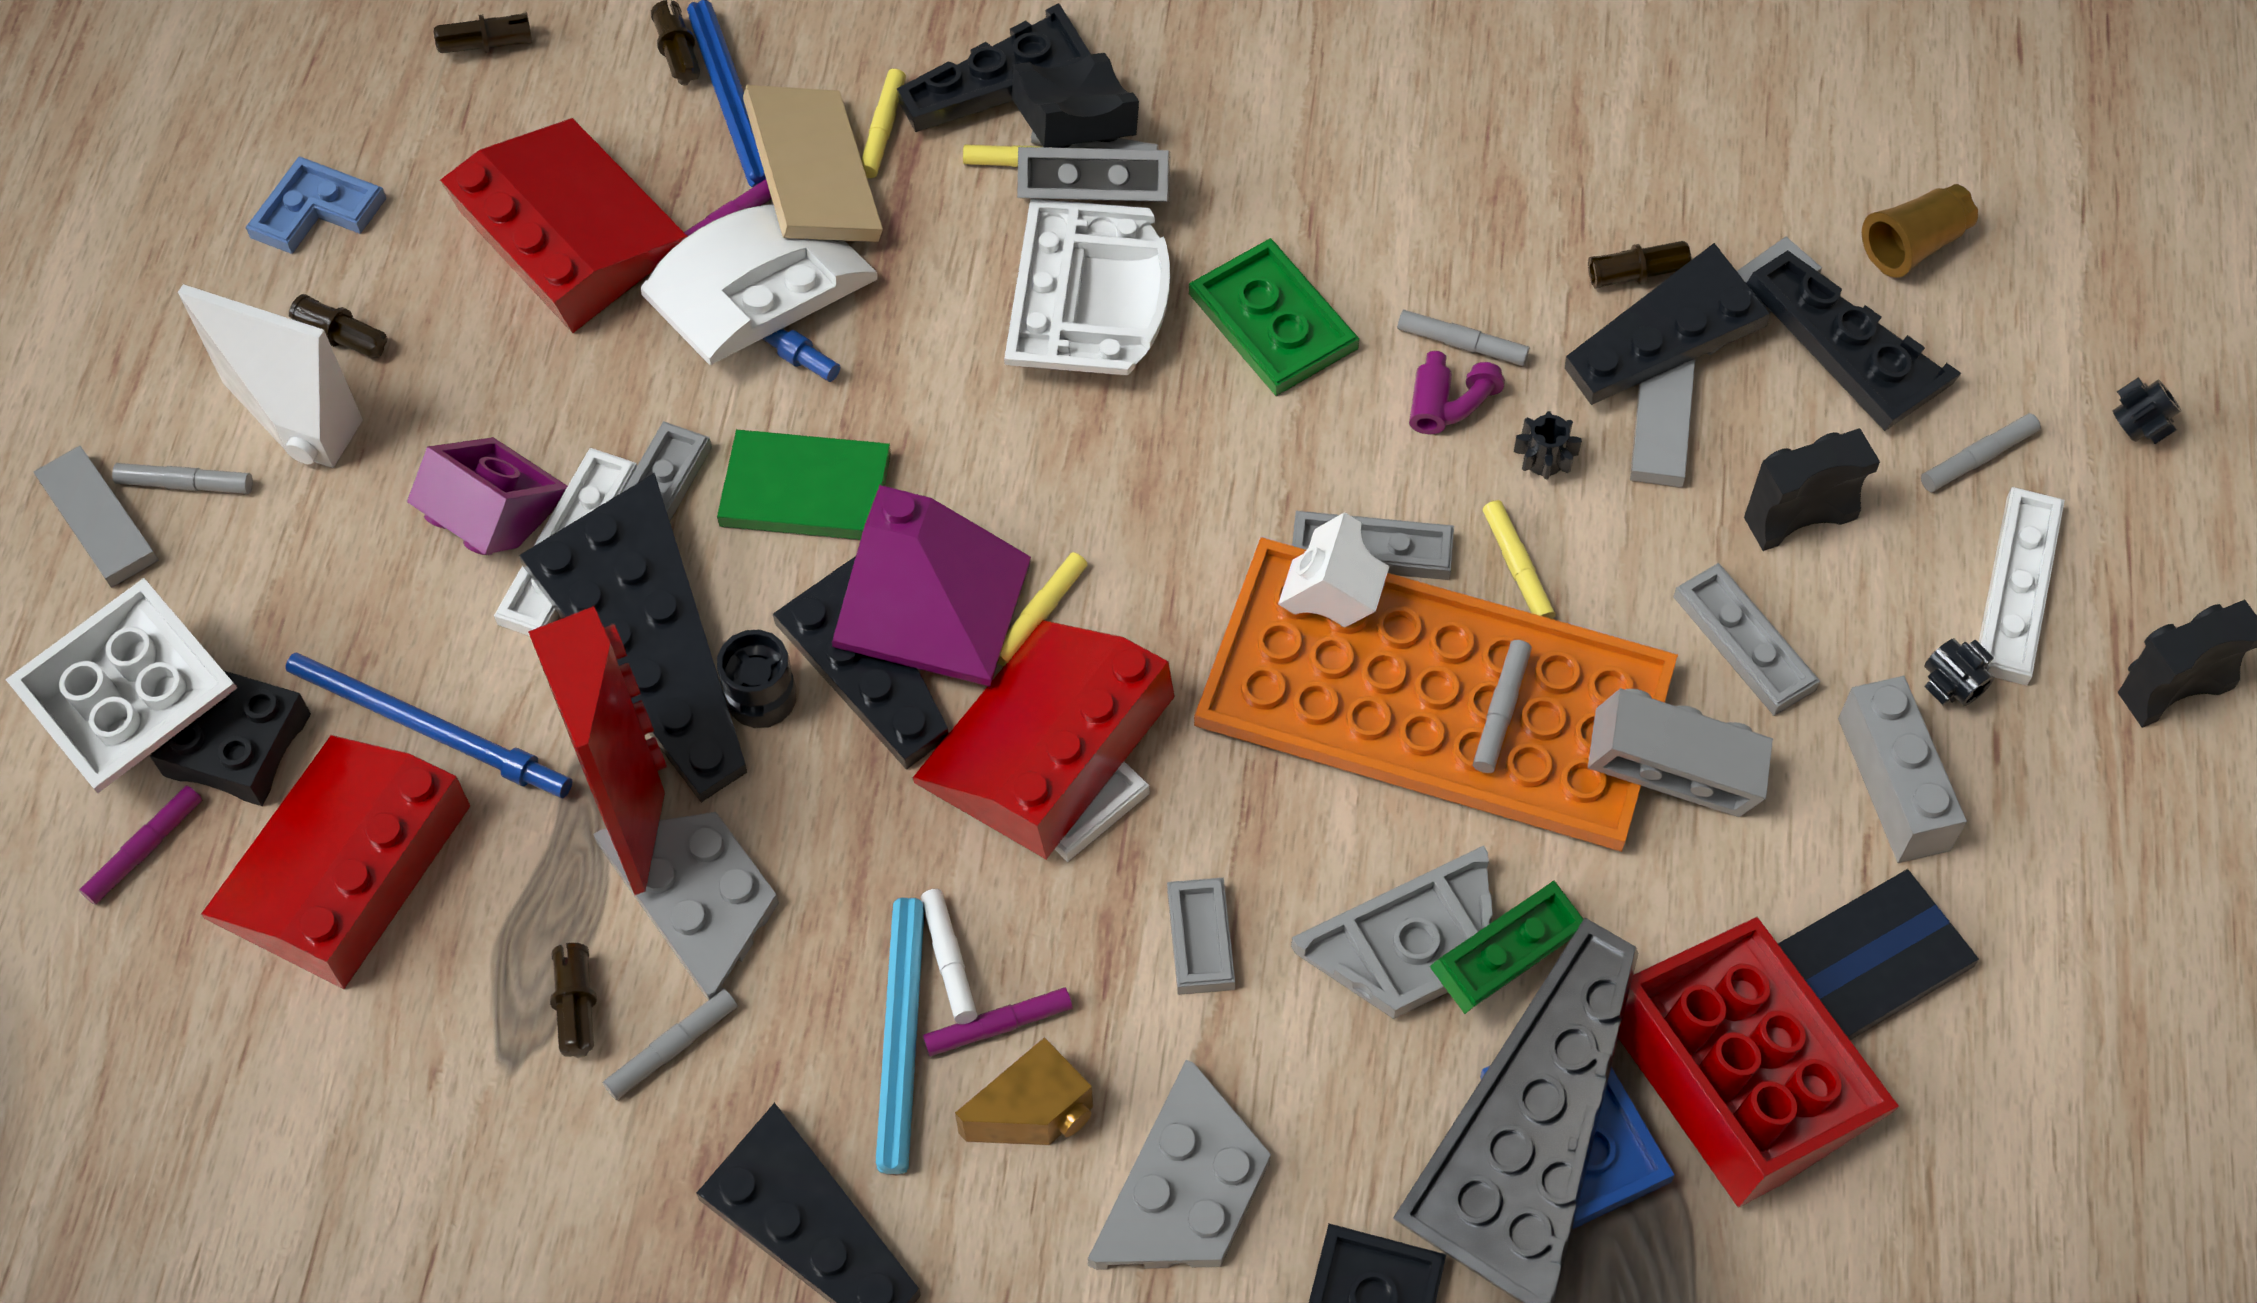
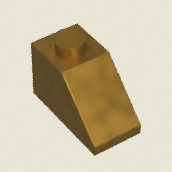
[955,1037,1093,1145]

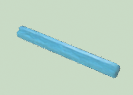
[875,898,924,1174]

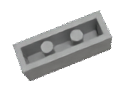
[1017,147,1171,202]
[1838,676,1967,863]
[1588,688,1773,817]

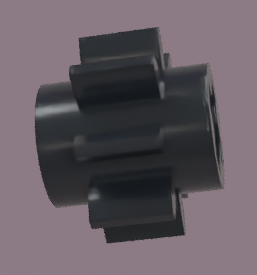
[2112,377,2182,444]
[1514,411,1582,479]
[1924,638,1994,706]

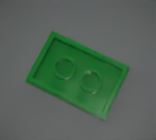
[1189,238,1359,396]
[717,429,891,540]

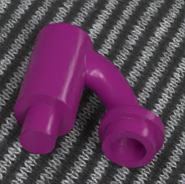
[1409,351,1505,435]

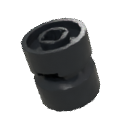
[717,629,796,728]

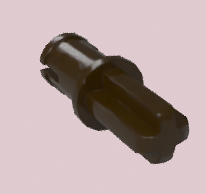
[651,0,700,85]
[433,12,532,54]
[1588,241,1692,289]
[289,294,387,358]
[550,943,597,1058]

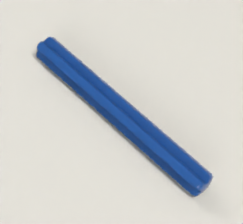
[687,0,766,187]

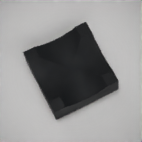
[1012,53,1139,148]
[1744,428,1880,551]
[2118,599,2257,728]
[150,670,311,806]

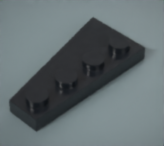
[1564,243,1770,405]

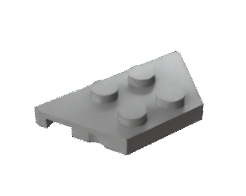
[593,812,779,1000]
[1291,846,1493,1019]
[1088,1060,1271,1270]

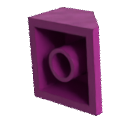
[407,437,568,555]

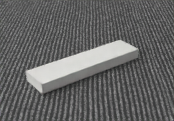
[494,448,637,636]
[1979,487,2065,686]

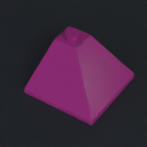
[832,485,1031,687]

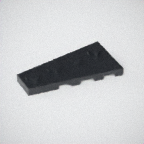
[897,3,1091,132]
[1746,250,1961,431]
[773,556,949,770]
[696,1102,921,1303]

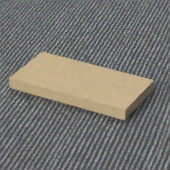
[743,85,883,242]

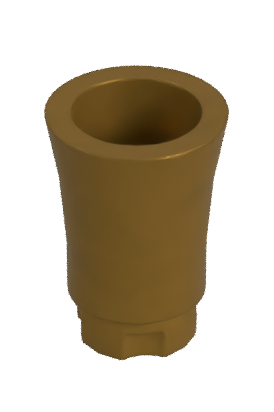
[1861,184,1978,278]

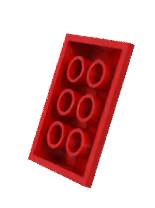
[440,118,688,334]
[528,606,667,896]
[912,620,1175,860]
[201,735,471,989]
[1618,917,1899,1208]

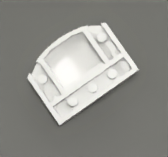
[1004,198,1170,375]
[641,205,878,365]

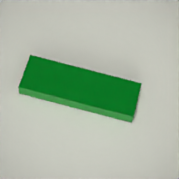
[1429,880,1584,1014]

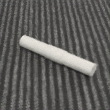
[921,889,977,1024]

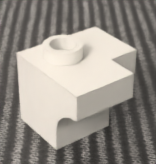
[1278,512,1389,628]

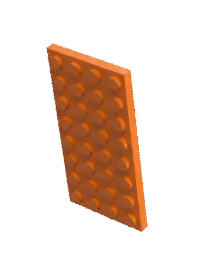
[1194,537,1678,852]

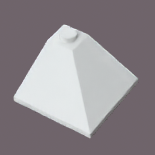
[178,284,363,468]
[6,578,237,793]

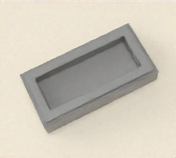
[1167,877,1235,995]

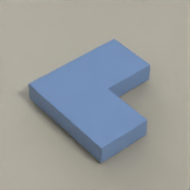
[245,156,386,254]

